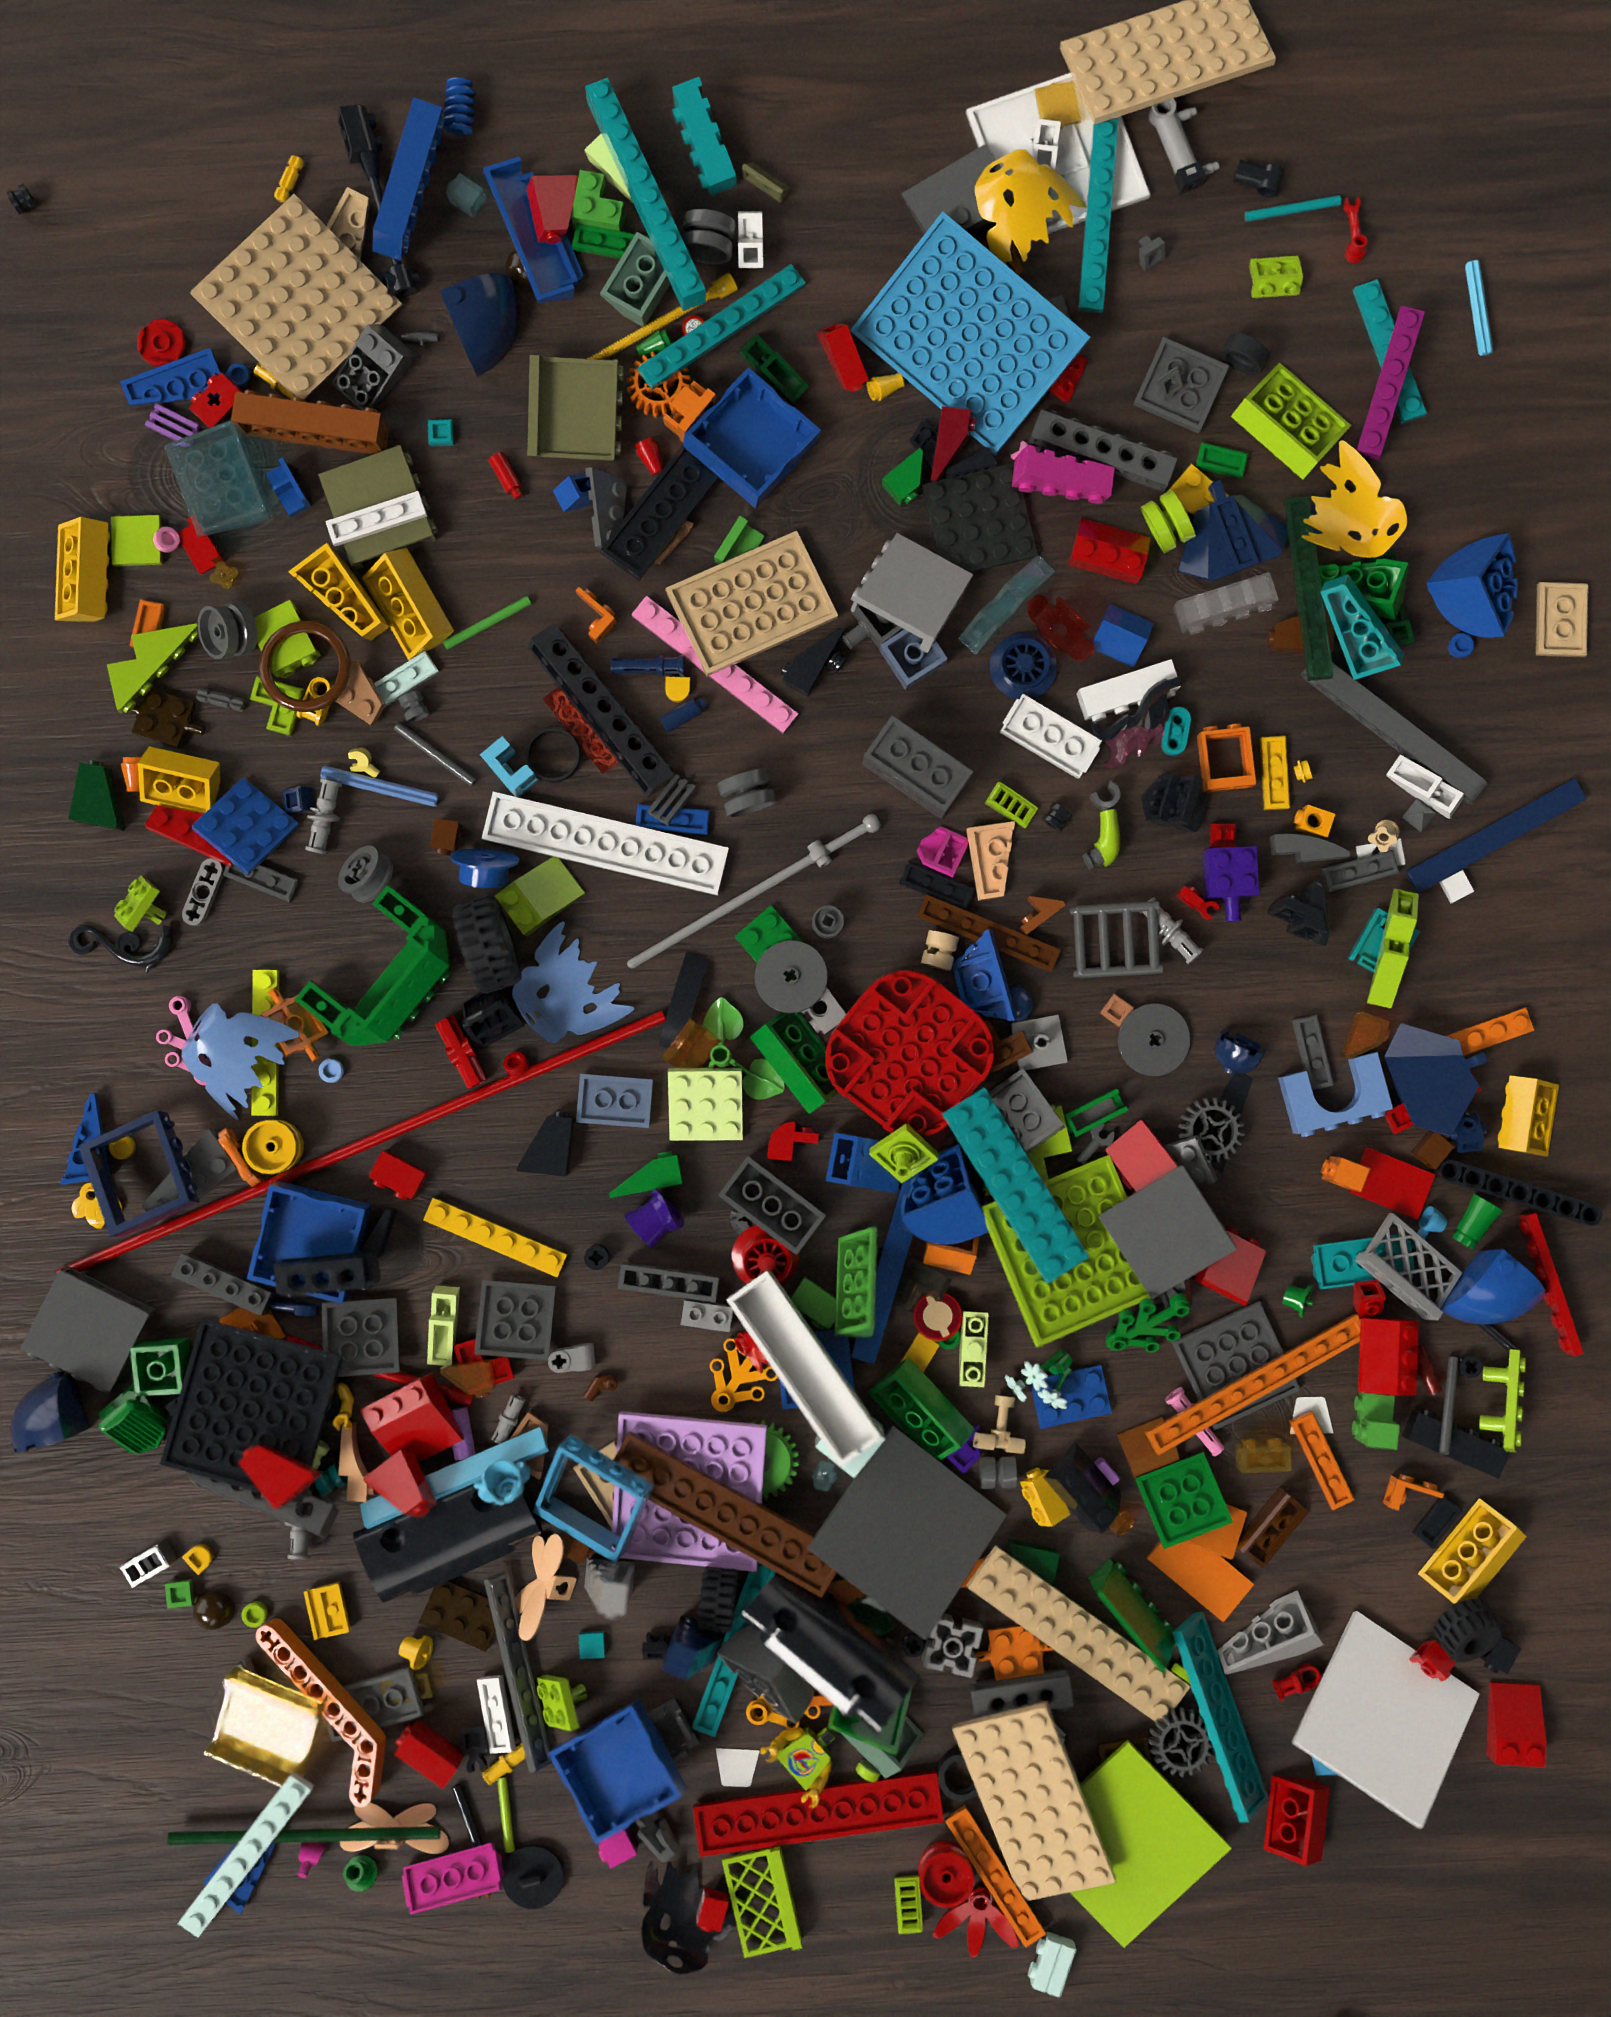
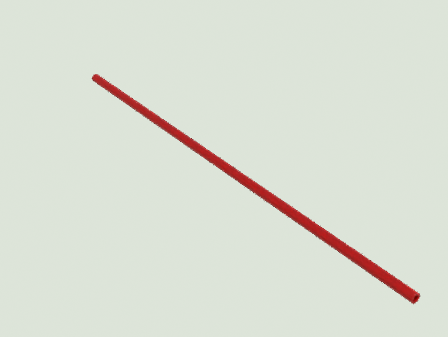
[56,1010,666,1274]

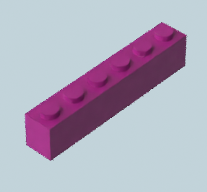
[1357,306,1425,461]

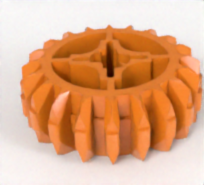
[627,351,691,418]

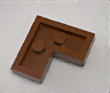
[985,1020,1034,1074]

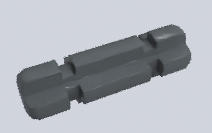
[196,688,245,712]

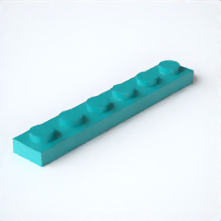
[1353,279,1426,424]

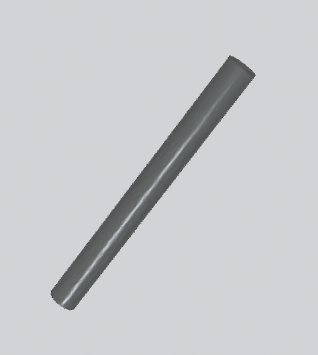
[394,722,477,787]
[1439,1357,1459,1455]

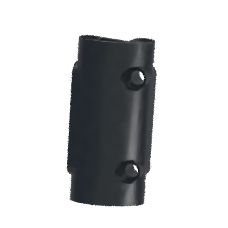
[353,1480,543,1603]
[740,1572,920,1734]

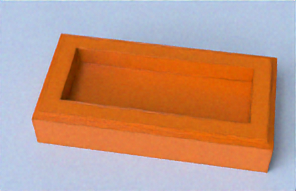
[129,599,166,648]

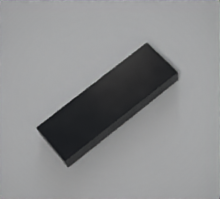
[899,861,975,911]

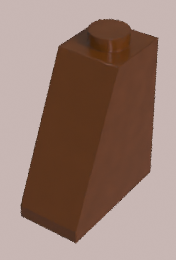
[1267,606,1335,657]

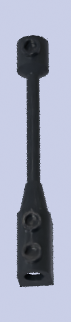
[337,105,420,298]

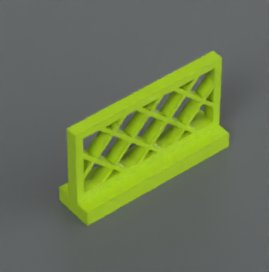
[722,1845,802,1958]

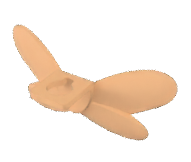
[515,1534,577,1641]
[340,1802,449,1854]

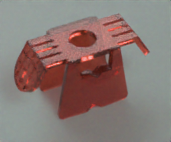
[1026,594,1096,662]

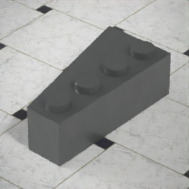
[142,1128,238,1226]

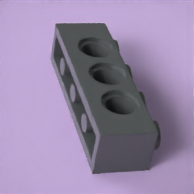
[171,1253,277,1316]
[618,1262,720,1302]

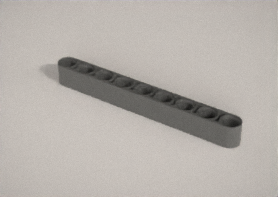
[1301,654,1487,804]

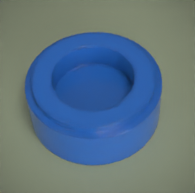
[227,363,253,389]
[1447,633,1474,659]

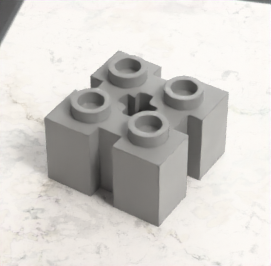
[922,1613,983,1678]

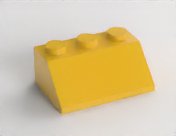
[138,746,220,814]
[1498,1076,1559,1157]

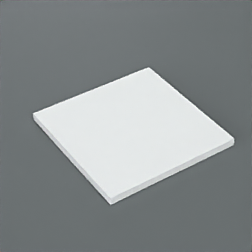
[966,73,1150,245]
[1292,1611,1480,1828]

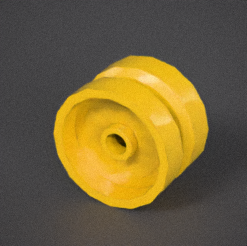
[242,1120,304,1174]

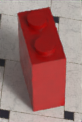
[394,1719,464,1789]

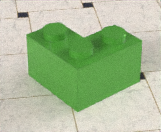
[571,170,625,232]
[1352,1392,1399,1450]

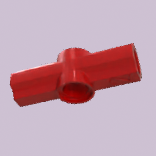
[435,1015,488,1089]

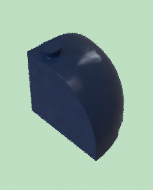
[440,273,521,377]
[10,1370,90,1453]

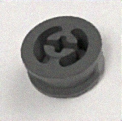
[338,845,393,903]

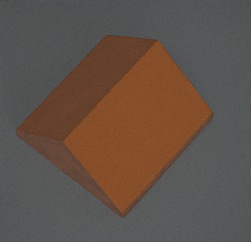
[1117,1416,1180,1480]

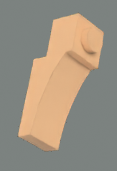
[338,1422,375,1502]

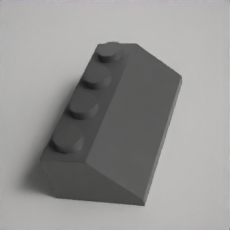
[718,1156,826,1255]

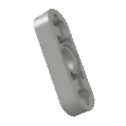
[182,858,225,926]

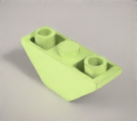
[959,1311,988,1387]

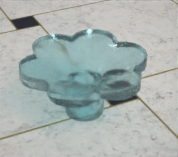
[812,1461,837,1491]

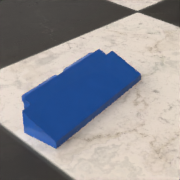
[483,156,583,303]

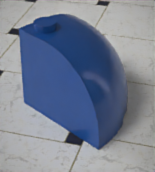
[1426,533,1518,638]
[901,1144,989,1244]
[1440,1249,1545,1325]

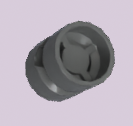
[812,905,844,939]
[979,1456,1017,1489]

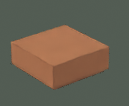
[1099,993,1134,1027]

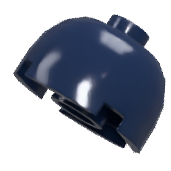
[1214,1030,1266,1075]

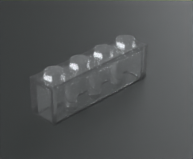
[1173,572,1279,635]

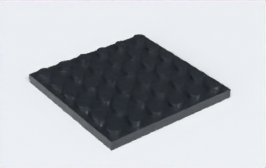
[159,1319,343,1503]

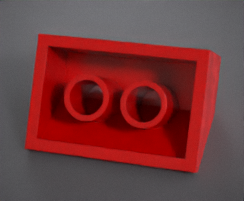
[1068,518,1151,584]
[1358,1318,1419,1396]
[1264,1775,1330,1866]

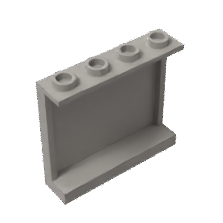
[851,533,973,653]

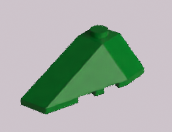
[1298,559,1409,620]

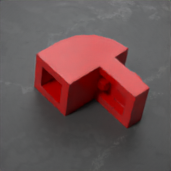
[767,1121,819,1161]

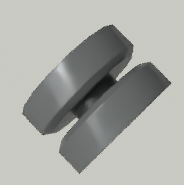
[681,209,736,264]
[198,601,257,659]
[717,768,777,818]

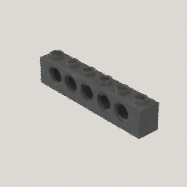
[1029,409,1177,492]
[189,1474,339,1538]

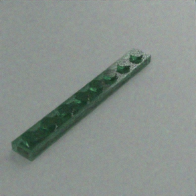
[1283,497,1334,681]

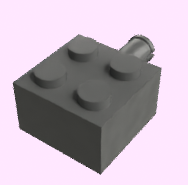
[842,604,904,650]

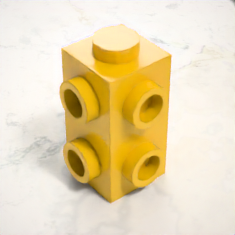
[1019,1468,1071,1527]

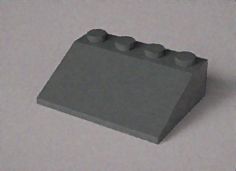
[901,144,1014,236]

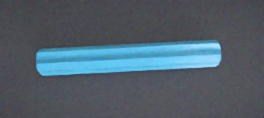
[1465,260,1493,356]

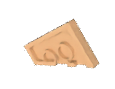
[966,821,1015,901]

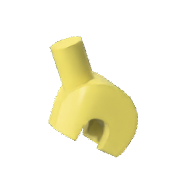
[348,747,380,778]

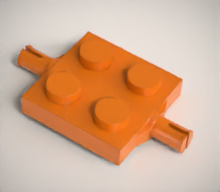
[260,987,329,1062]
[974,1624,1054,1681]

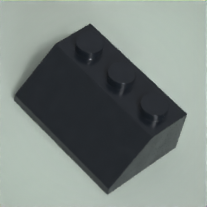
[1043,1442,1121,1534]

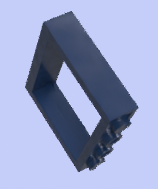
[79,1110,200,1238]

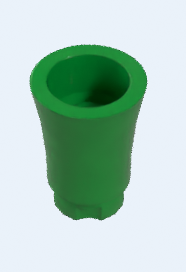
[1452,1193,1504,1250]

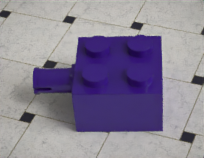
[1202,846,1259,922]

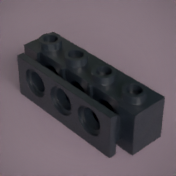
[273,1250,381,1296]

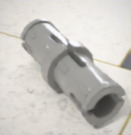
[491,1394,526,1444]

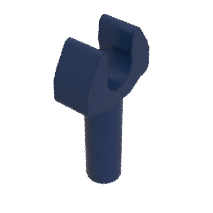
[271,1300,318,1316]

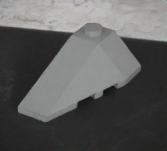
[1217,1590,1324,1674]

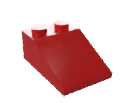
[1486,1681,1546,1767]

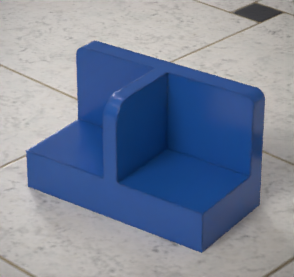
[266,457,311,517]

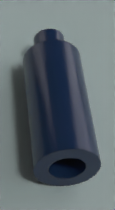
[659,698,707,733]

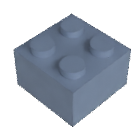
[879,629,948,691]

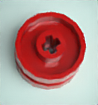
[918,1840,974,1908]

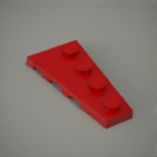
[145,805,234,867]

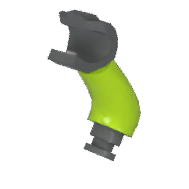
[1082,780,1121,870]

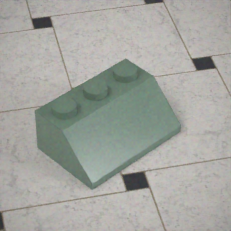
[600,232,671,327]
[841,1716,924,1778]

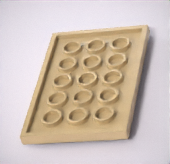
[666,531,838,676]

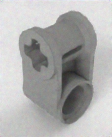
[548,1343,596,1373]

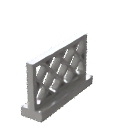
[1355,1213,1462,1320]

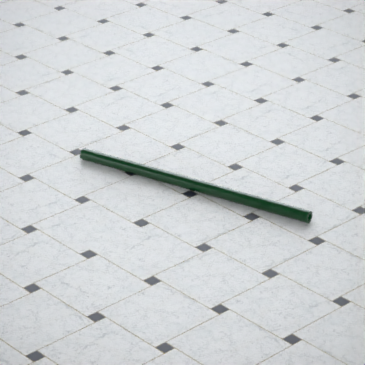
[167,1826,441,1845]

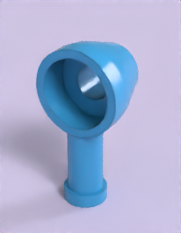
[1411,1206,1447,1250]

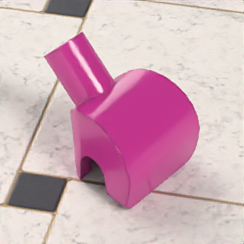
[297,1842,327,1878]

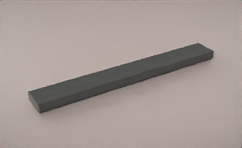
[484,1571,553,1773]

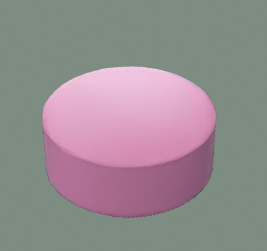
[153,527,180,553]

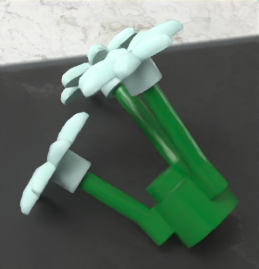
[1005,1349,1073,1409]

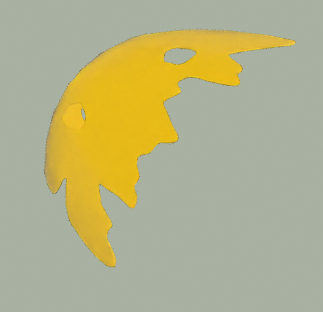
[975,149,1086,265]
[1302,440,1407,558]

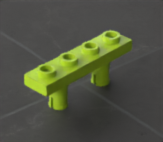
[1480,1349,1526,1452]

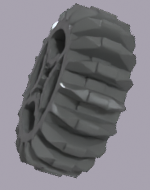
[1178,1097,1245,1163]
[1148,1707,1214,1777]

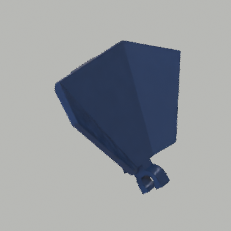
[1177,480,1290,581]
[1383,1023,1488,1137]

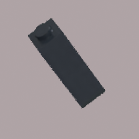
[517,1111,575,1177]

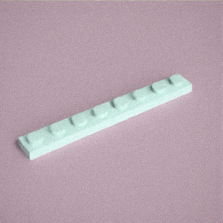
[178,1771,314,1937]

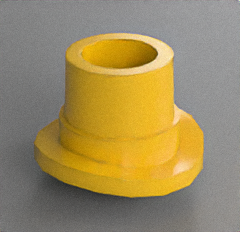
[399,1635,433,1670]

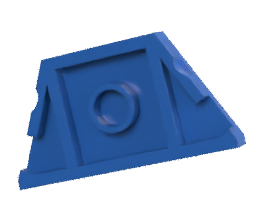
[952,930,1018,1021]

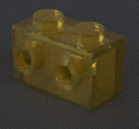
[1235,1438,1292,1473]

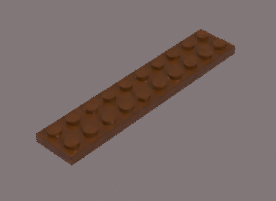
[613,1431,836,1598]

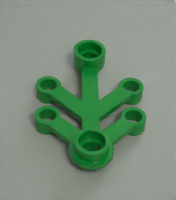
[1105,1294,1191,1353]

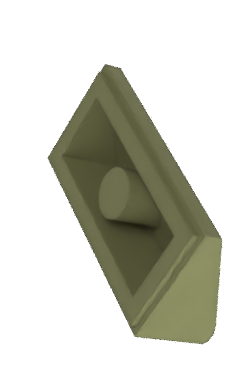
[742,162,791,203]

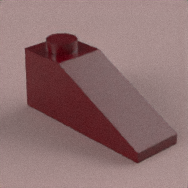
[931,406,977,482]

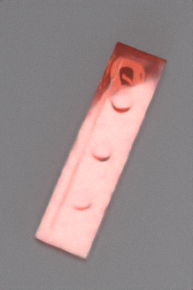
[543,687,619,775]

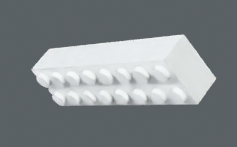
[727,1271,884,1467]

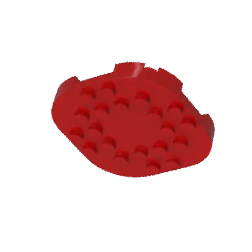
[826,970,994,1136]

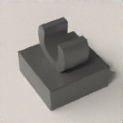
[1139,235,1165,271]

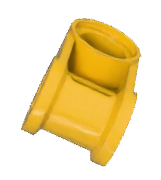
[296,677,333,727]

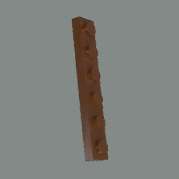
[916,894,1061,973]

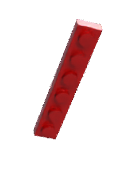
[1519,1212,1584,1356]

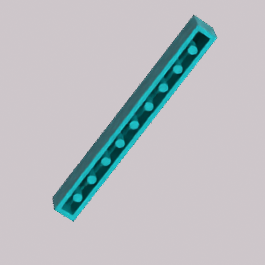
[585,77,706,311]

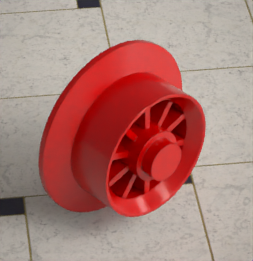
[732,1225,800,1285]

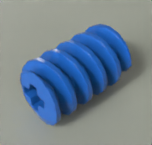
[444,78,476,135]

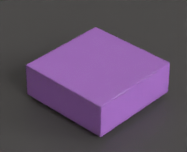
[1094,1457,1119,1485]

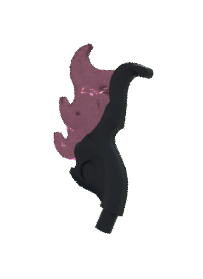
[1091,677,1181,768]

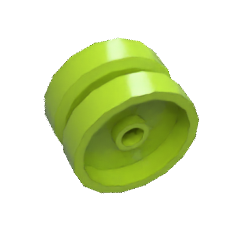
[1140,490,1196,554]

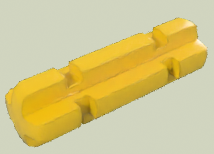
[274,155,304,203]

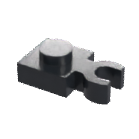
[459,1725,489,1773]

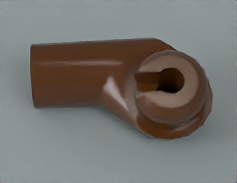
[583,1374,618,1402]

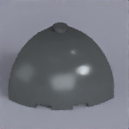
[717,1625,816,1724]

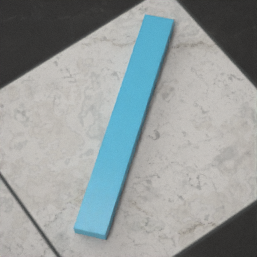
[360,1427,549,1529]

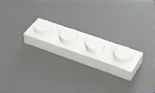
[325,491,427,547]

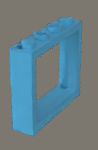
[533,1434,654,1563]

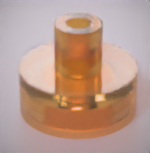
[1110,1511,1135,1537]

